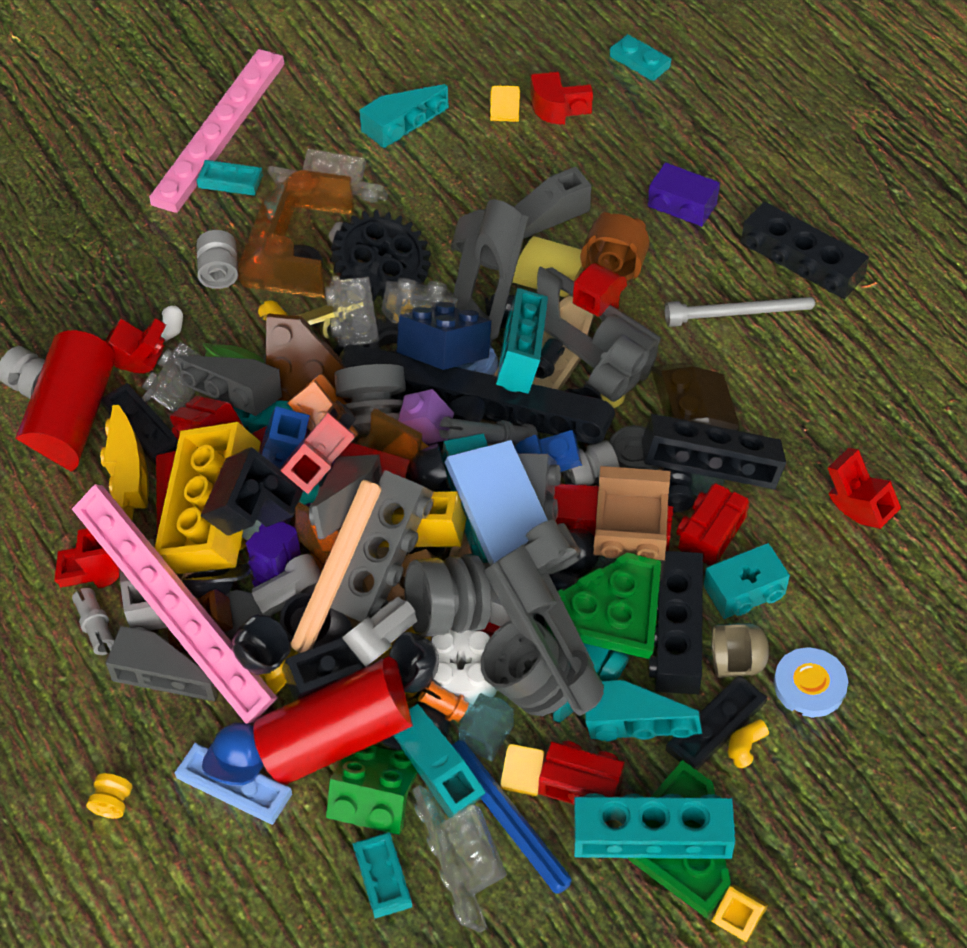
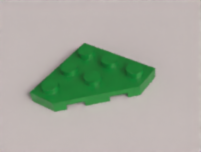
[544,553,661,659]
[626,760,731,918]

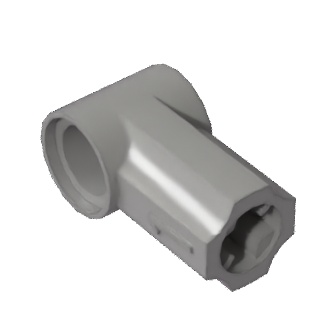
[252,554,321,616]
[342,597,417,667]

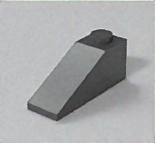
[106,626,218,702]

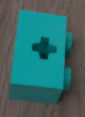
[703,543,790,619]

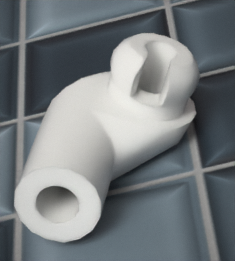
[161,305,183,342]

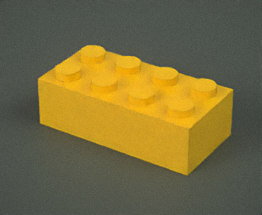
[154,422,261,574]

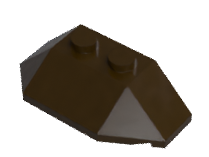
[652,362,739,431]

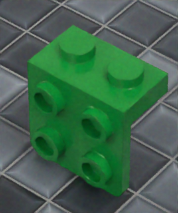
[326,745,418,835]

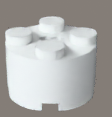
[427,630,497,714]

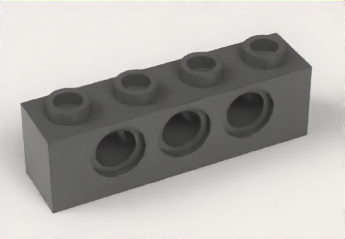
[330,470,434,622]

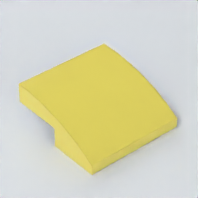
[512,236,584,297]

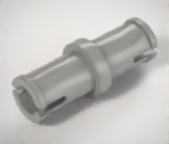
[72,588,115,655]

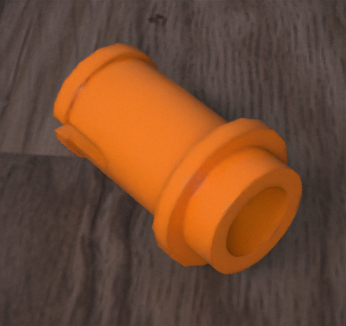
[418,681,469,722]

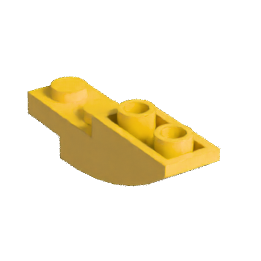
[100,405,149,520]

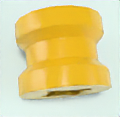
[86,773,132,819]

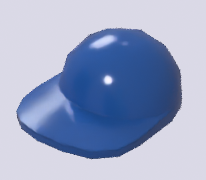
[202,722,264,786]

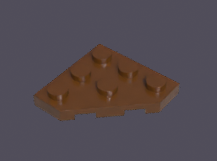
[266,314,352,403]

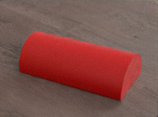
[15,330,116,472]
[253,657,413,785]

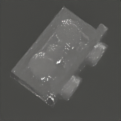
[325,276,379,347]

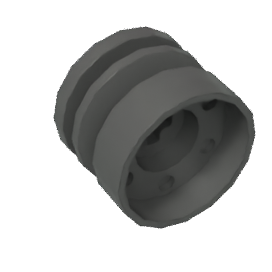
[334,364,406,435]
[404,554,491,637]
[481,620,576,716]

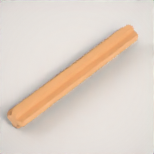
[291,480,381,653]

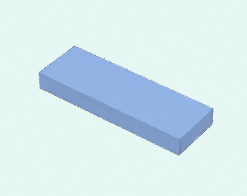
[175,743,292,825]

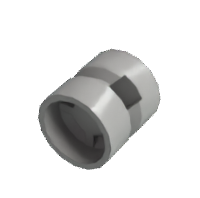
[196,230,238,289]
[0,346,45,399]
[562,440,620,486]

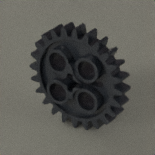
[330,210,431,304]

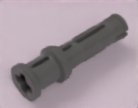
[439,417,538,447]

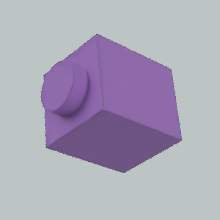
[398,389,454,444]

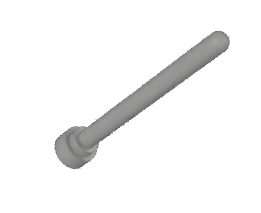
[665,297,815,327]

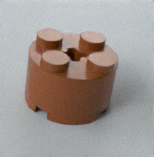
[580,212,650,281]

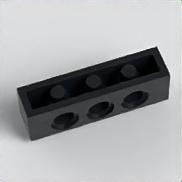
[741,201,869,299]
[642,413,787,490]
[649,551,703,695]

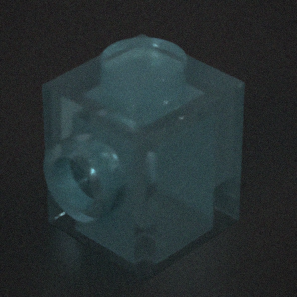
[459,693,513,761]

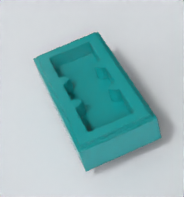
[197,160,263,196]
[353,832,412,919]

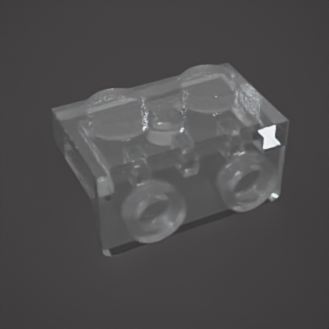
[142,342,201,412]

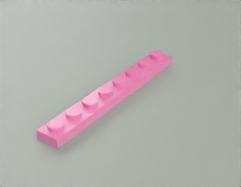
[149,49,284,213]
[72,484,277,724]

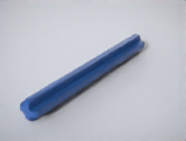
[452,740,571,894]

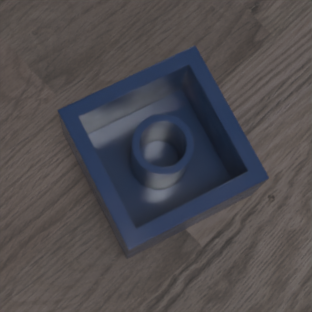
[397,302,492,370]

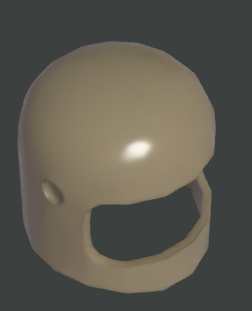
[712,623,769,678]

